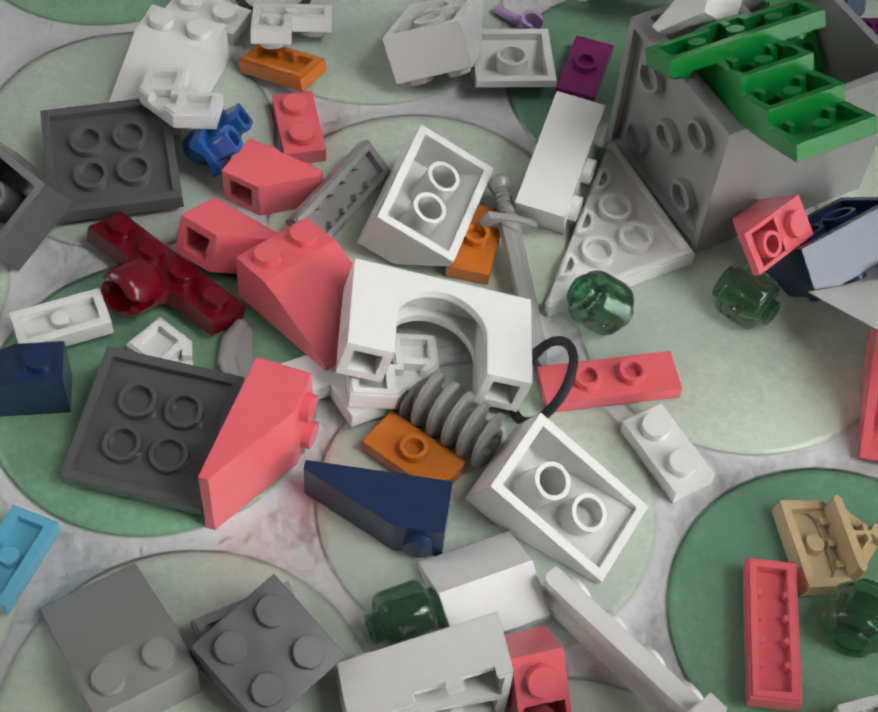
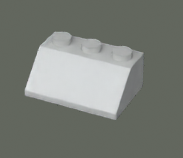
[357,124,494,266]

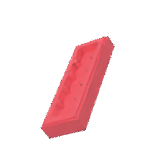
[536,351,682,412]
[743,558,802,712]

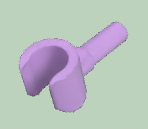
[493,5,544,29]

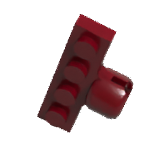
[87,212,246,336]

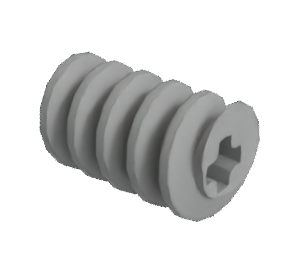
[399,371,505,469]

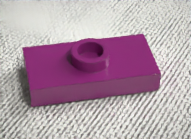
[554,35,614,102]

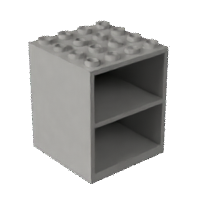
[606,0,878,253]

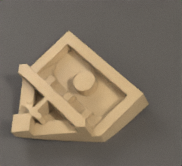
[771,494,878,597]

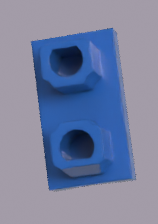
[182,103,253,177]

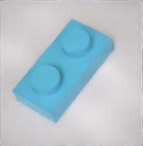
[0,504,61,616]

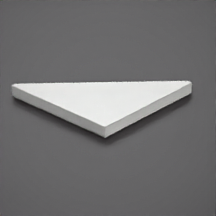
[544,142,695,317]

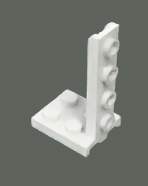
[545,566,727,712]

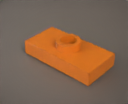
[238,44,327,92]
[445,205,501,285]
[361,410,467,485]

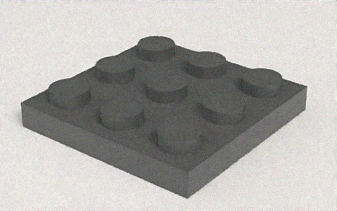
[40,99,184,224]
[59,346,245,516]

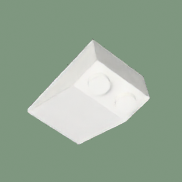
[382,0,484,86]
[109,4,230,142]
[465,413,649,584]

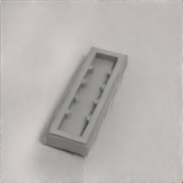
[285,139,391,238]

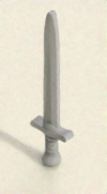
[479,174,547,369]

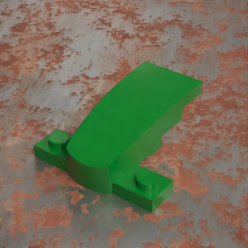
[645,0,877,162]

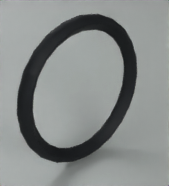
[509,336,578,424]

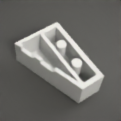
[515,91,610,234]
[337,611,514,712]

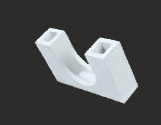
[335,258,533,412]

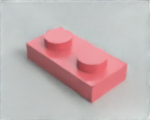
[272,91,326,163]

